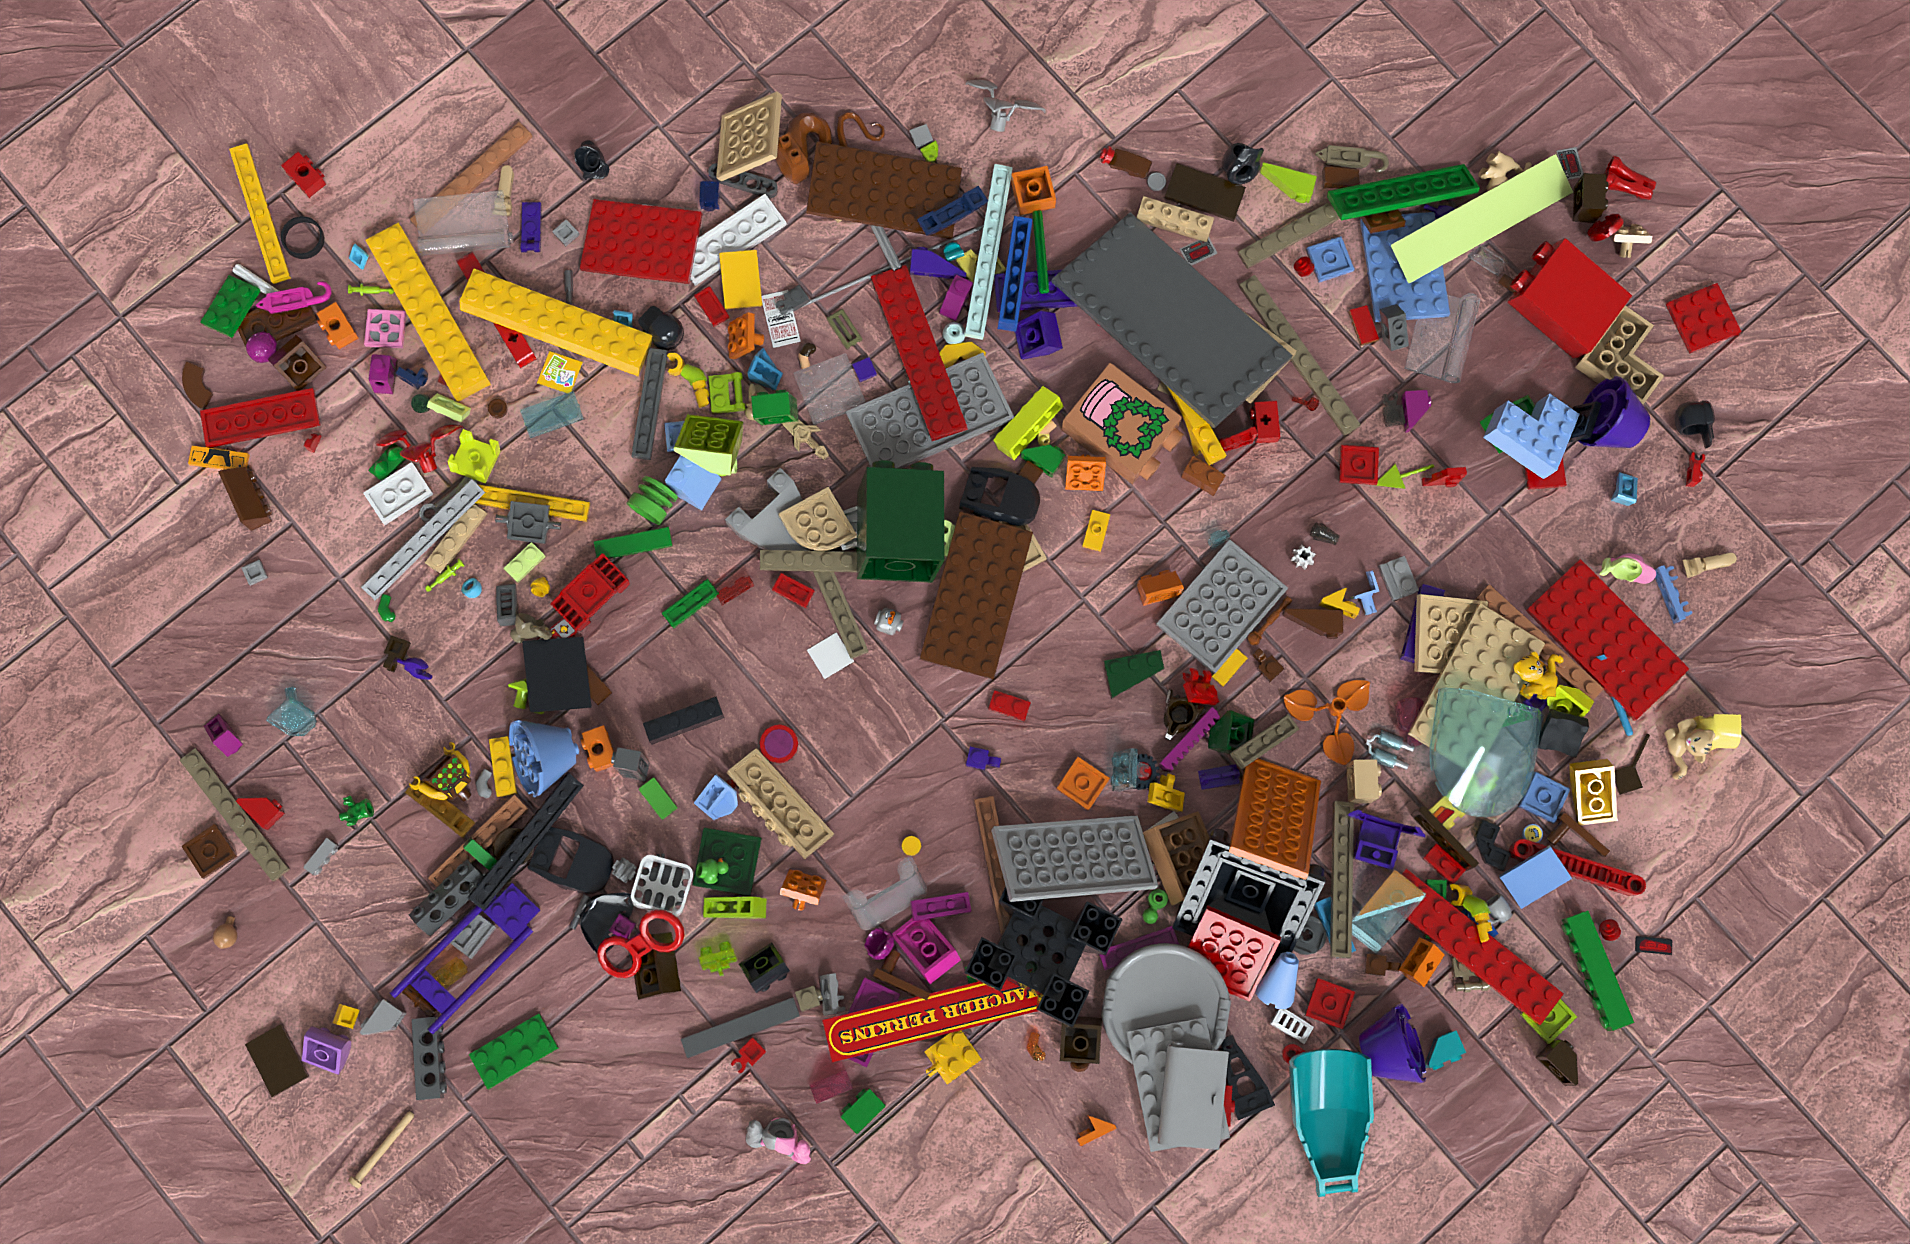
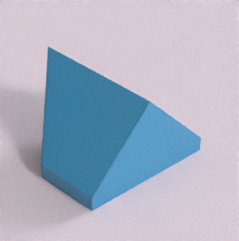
[747,348,783,390]

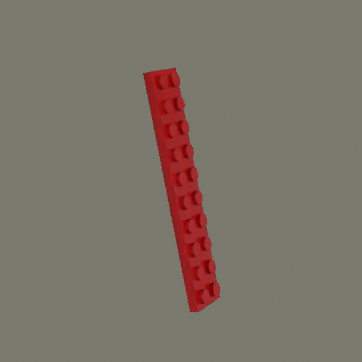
[871,265,968,441]
[1393,869,1564,1025]

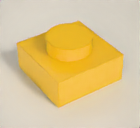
[332,1004,360,1029]

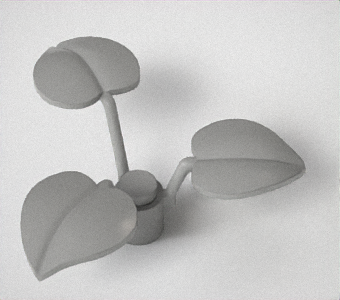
[966,80,1046,132]

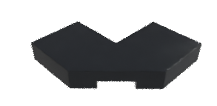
[1474,819,1511,871]

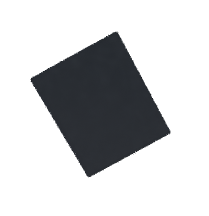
[522,637,592,712]

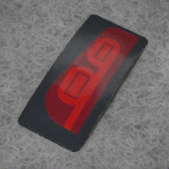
[1635,936,1673,955]

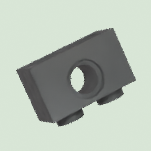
[1379,304,1409,351]

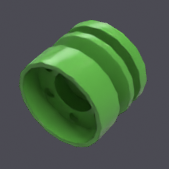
[627,476,678,525]

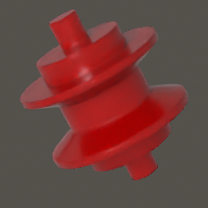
[1294,256,1315,277]
[1599,919,1621,941]

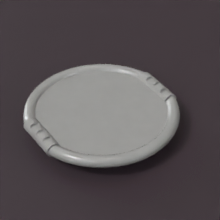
[1101,943,1231,1064]

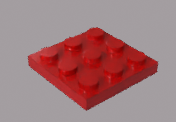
[1666,283,1742,354]

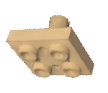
[1609,224,1652,258]

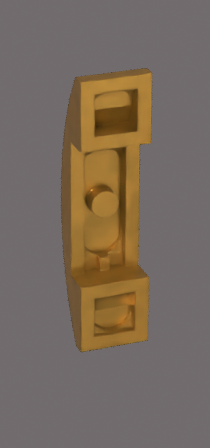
[405,780,475,838]

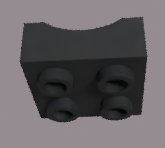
[1538,709,1589,758]

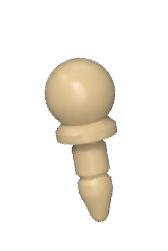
[745,384,756,420]

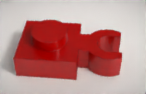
[731,1037,767,1074]

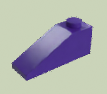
[910,247,966,279]

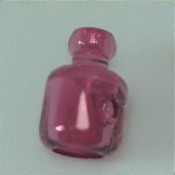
[1395,697,1424,746]

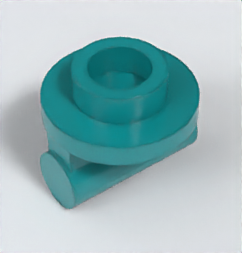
[943,242,964,262]

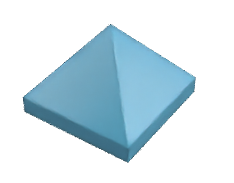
[349,244,369,270]
[613,310,633,328]

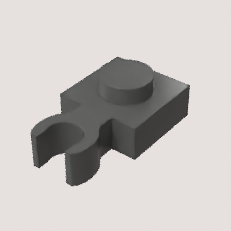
[775,285,810,315]

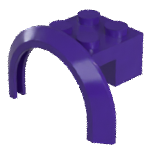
[1347,810,1426,870]

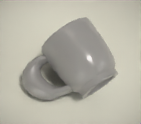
[1486,894,1513,925]

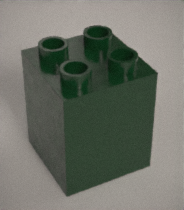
[856,460,944,583]

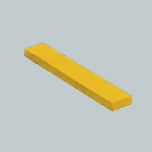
[474,484,590,522]

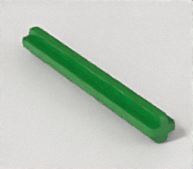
[1032,210,1049,294]

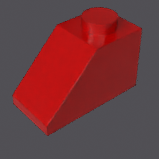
[236,798,285,830]

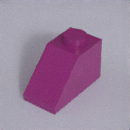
[939,275,973,322]
[1401,390,1431,433]
[203,714,243,757]

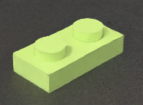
[427,393,471,422]
[504,542,546,583]

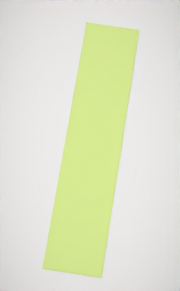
[1391,154,1573,283]

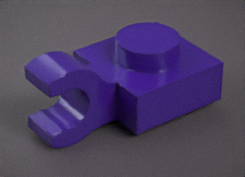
[966,746,1001,770]

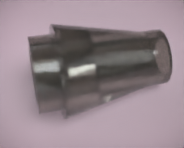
[1310,522,1340,545]

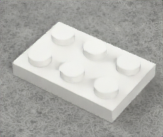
[363,462,433,525]

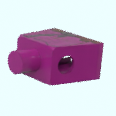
[369,354,398,394]

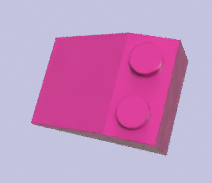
[892,918,961,984]

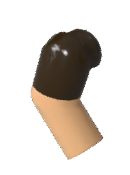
[798,343,816,371]

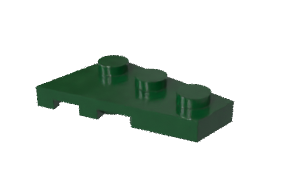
[1104,650,1164,699]

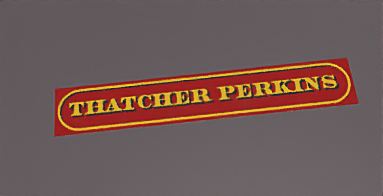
[822,962,1060,1062]

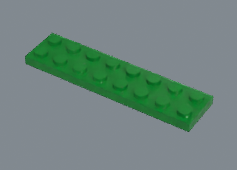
[1327,164,1480,221]

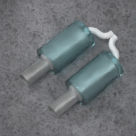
[1366,729,1415,770]

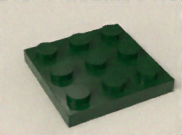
[692,828,762,896]

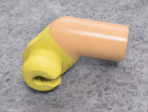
[1038,420,1057,446]

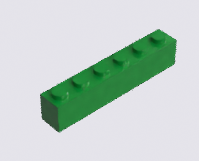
[1561,911,1634,1031]

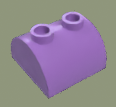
[302,1026,351,1075]

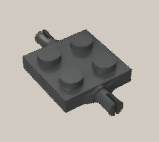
[495,501,561,544]
[642,854,684,921]

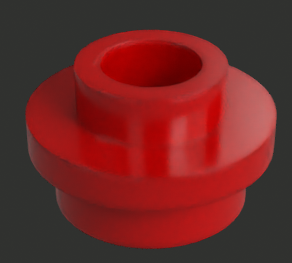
[1099,146,1115,164]

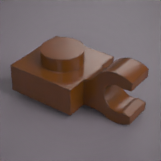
[1252,648,1284,683]
[1365,954,1401,976]

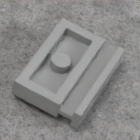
[1378,556,1419,601]
[450,914,497,959]

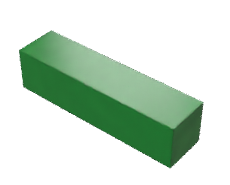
[463,837,497,870]

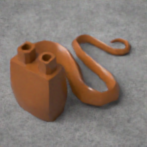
[775,112,885,184]

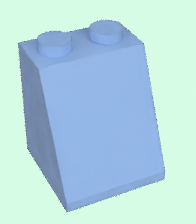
[665,455,721,511]

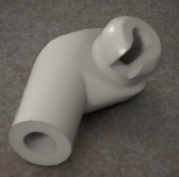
[476,769,492,798]

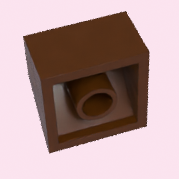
[267,335,327,391]

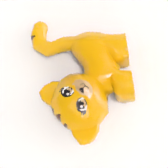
[1513,651,1563,699]

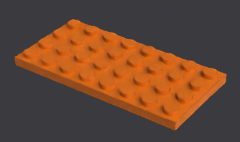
[1229,758,1321,880]

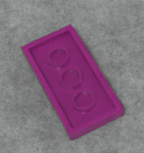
[848,977,900,1067]

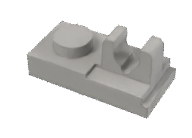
[819,973,845,1016]

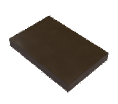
[245,1024,309,1097]

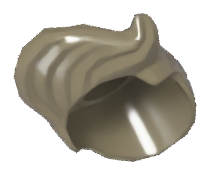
[510,613,552,643]

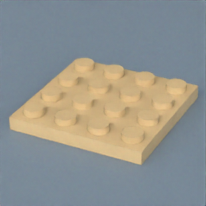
[716,91,782,181]
[1414,594,1488,674]

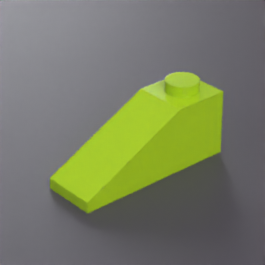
[1260,162,1317,203]
[703,897,767,919]

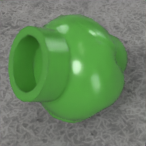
[696,858,729,884]

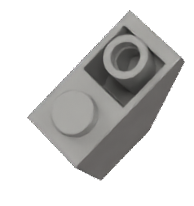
[359,999,407,1035]

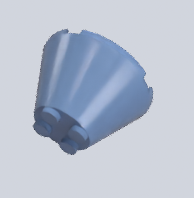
[509,720,579,797]

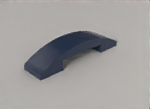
[917,186,988,236]

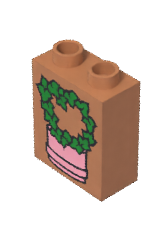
[1061,363,1184,485]

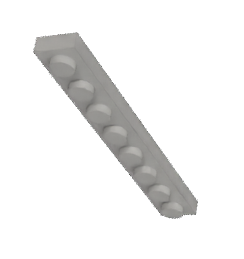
[361,478,485,600]

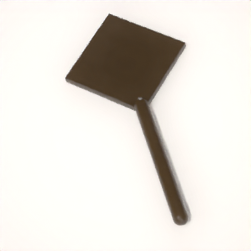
[1614,734,1650,795]

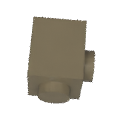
[795,986,823,1012]

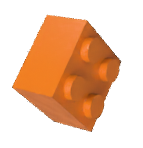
[1011,166,1056,216]

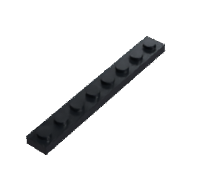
[467,773,584,910]

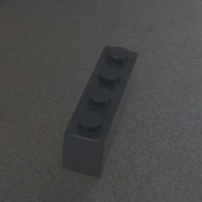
[643,697,725,745]

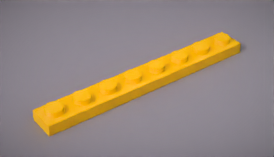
[229,143,291,284]

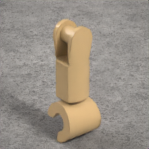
[493,165,514,216]
[1682,553,1737,578]

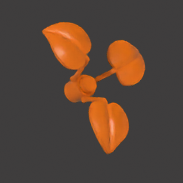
[1283,680,1370,765]

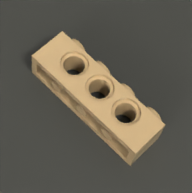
[1137,196,1214,242]

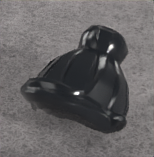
[574,140,610,180]

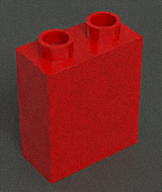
[1507,238,1633,359]

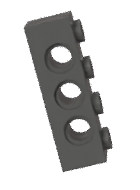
[611,747,650,782]
[409,859,484,937]
[412,1017,447,1100]

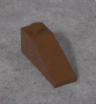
[1283,609,1343,639]

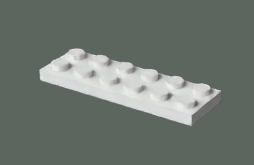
[690,194,787,286]

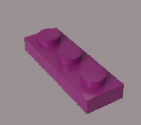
[910,892,971,921]

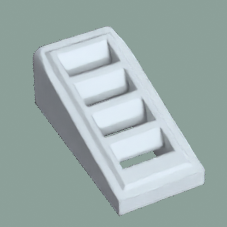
[1270,1009,1314,1044]

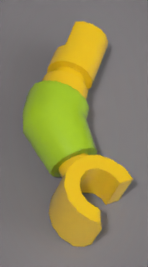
[667,353,710,408]
[1450,884,1492,943]

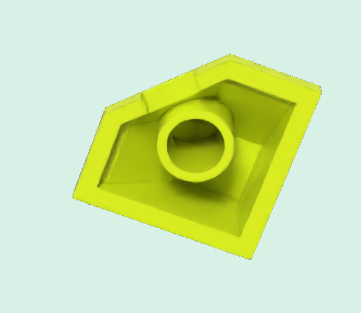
[1547,685,1594,717]

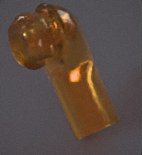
[1027,1032,1046,1061]

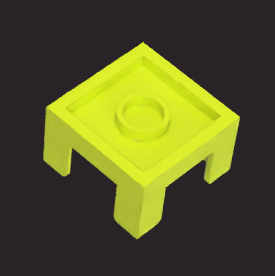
[448,429,501,483]

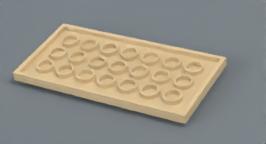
[1408,603,1545,774]

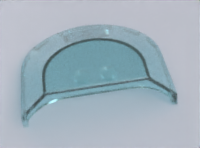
[1429,687,1544,817]

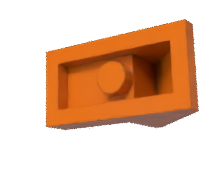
[1076,1115,1117,1146]

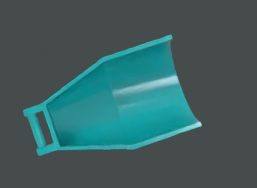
[1289,1049,1374,1197]

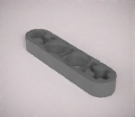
[708,163,778,198]

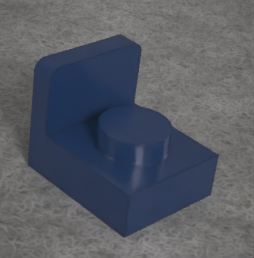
[396,367,428,390]

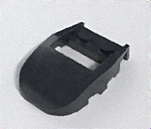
[959,467,1040,526]
[527,827,614,894]

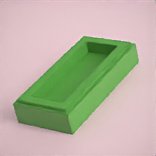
[638,777,678,820]

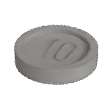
[1147,172,1166,191]

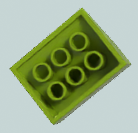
[674,414,743,476]

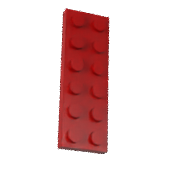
[200,388,321,448]

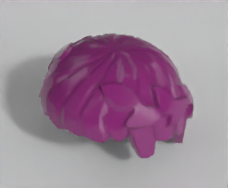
[246,331,277,363]
[864,927,894,960]

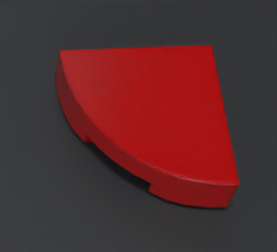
[304,433,321,453]

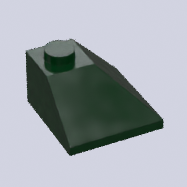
[1208,710,1254,754]

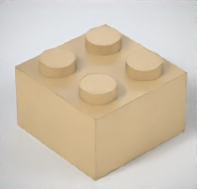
[1347,760,1382,804]

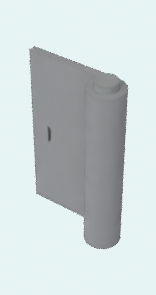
[1158,1041,1229,1150]

